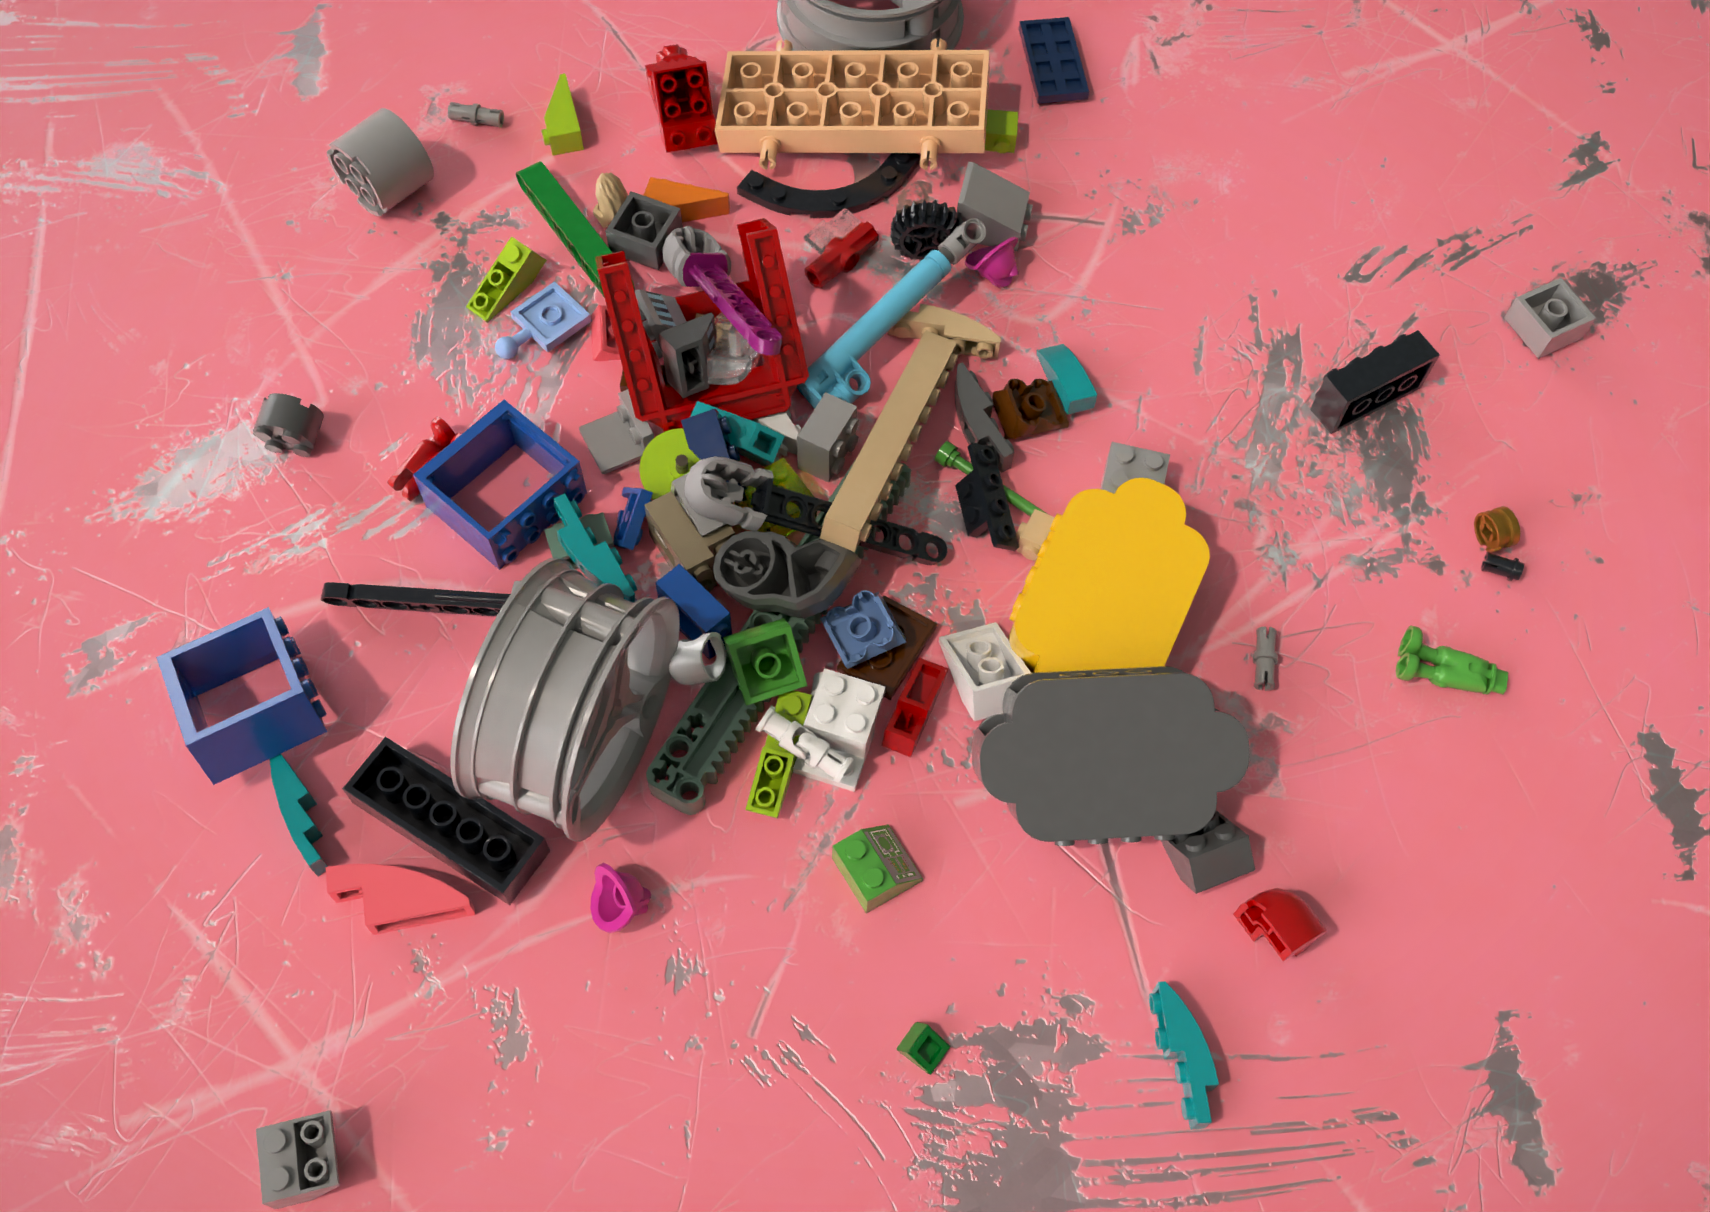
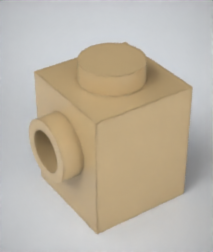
[1016,509,1055,561]

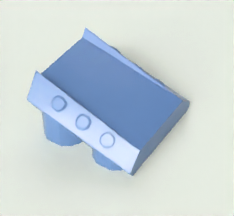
[820,590,906,669]

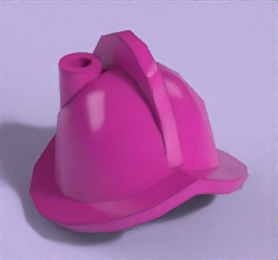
[965,236,1019,288]
[590,863,651,933]

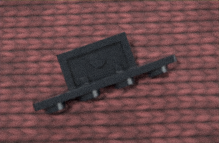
[955,442,1019,551]

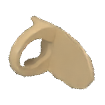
[593,173,628,228]

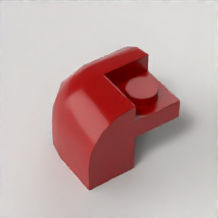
[1233,888,1327,961]

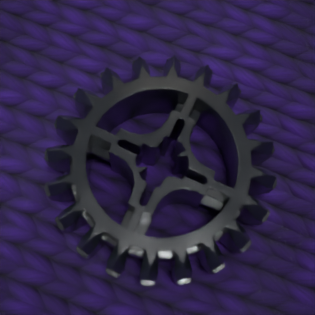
[890,199,963,260]

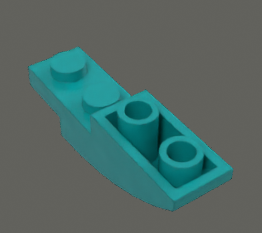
[554,493,638,603]
[1149,981,1219,1130]

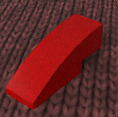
[881,657,948,757]

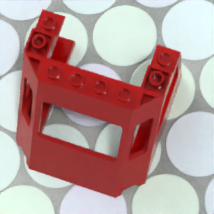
[596,218,809,432]

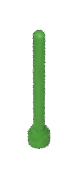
[934,441,1049,517]

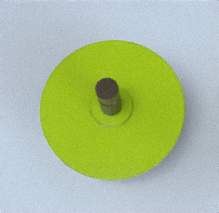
[639,428,700,500]

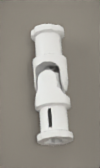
[755,705,854,784]

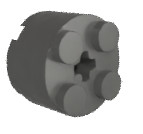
[253,393,324,457]

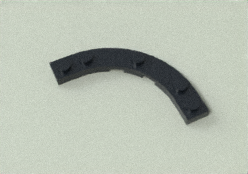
[737,153,921,218]

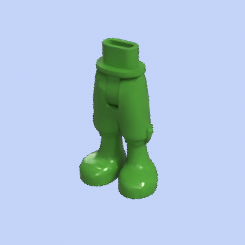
[1395,625,1508,695]

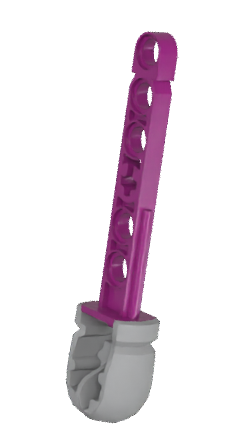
[662,226,782,355]

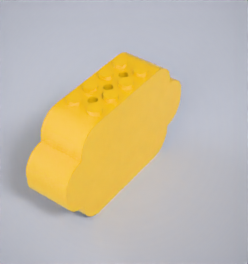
[1008,478,1210,673]

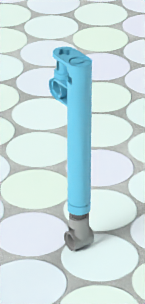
[797,218,986,409]

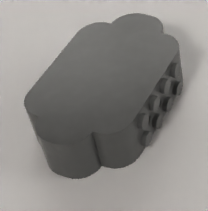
[972,666,1249,846]

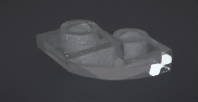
[803,208,861,255]

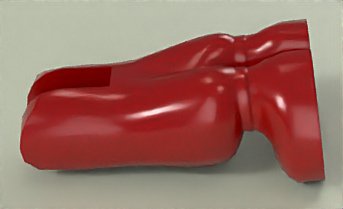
[387,416,461,502]

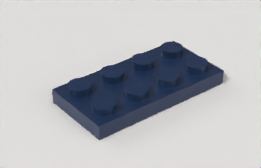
[1019,17,1089,104]

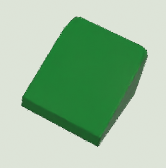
[897,1022,951,1075]

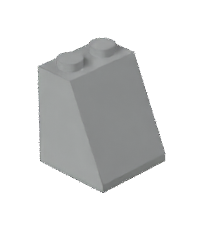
[957,161,1033,251]

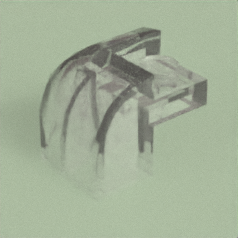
[707,312,761,385]

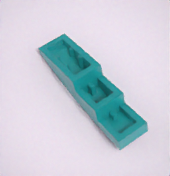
[270,754,328,876]

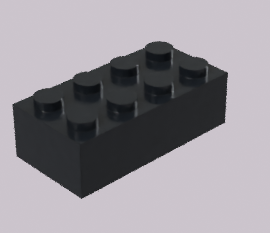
[1310,330,1440,434]

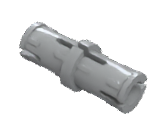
[448,102,504,128]
[1253,627,1278,691]

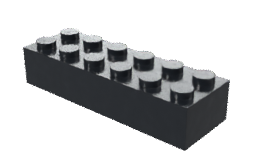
[342,736,550,905]

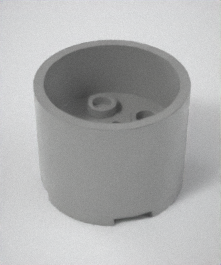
[326,108,434,216]

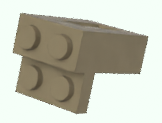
[644,491,735,592]

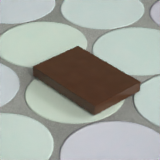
[837,595,937,701]

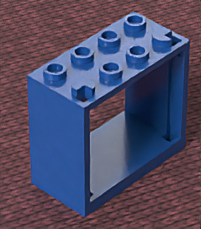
[413,399,587,570]
[156,607,327,785]

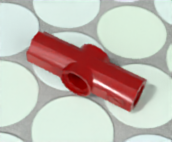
[805,221,879,288]

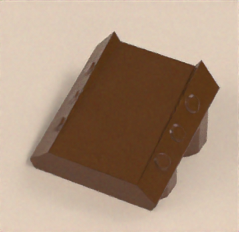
[992,379,1069,439]

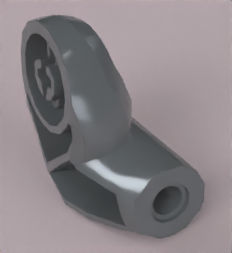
[713,531,861,619]

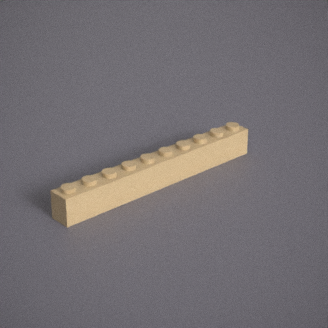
[820,330,958,552]

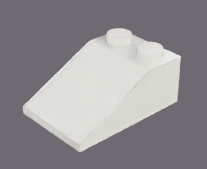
[939,622,1031,721]

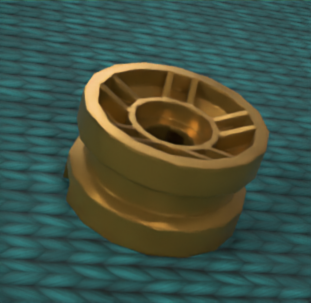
[1474,506,1521,553]

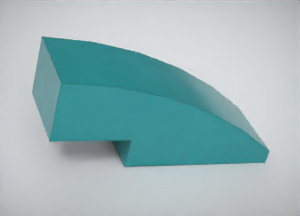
[1036,344,1097,415]

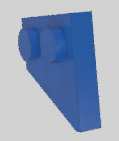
[613,487,653,550]

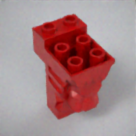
[645,44,718,153]

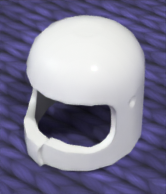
[669,632,726,685]

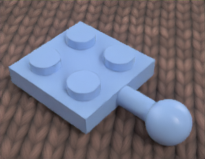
[495,281,592,359]

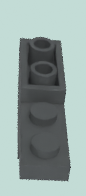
[955,362,1014,473]

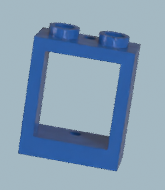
[656,564,732,660]

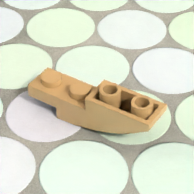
[888,304,1001,359]

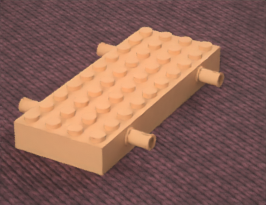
[715,39,990,170]

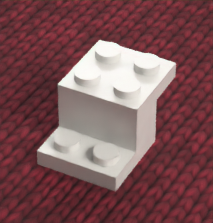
[793,668,886,792]

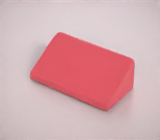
[591,304,620,361]

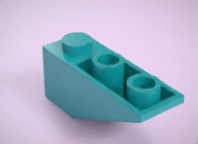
[690,401,785,467]

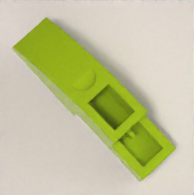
[745,690,813,819]

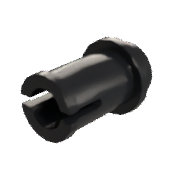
[1481,552,1524,581]

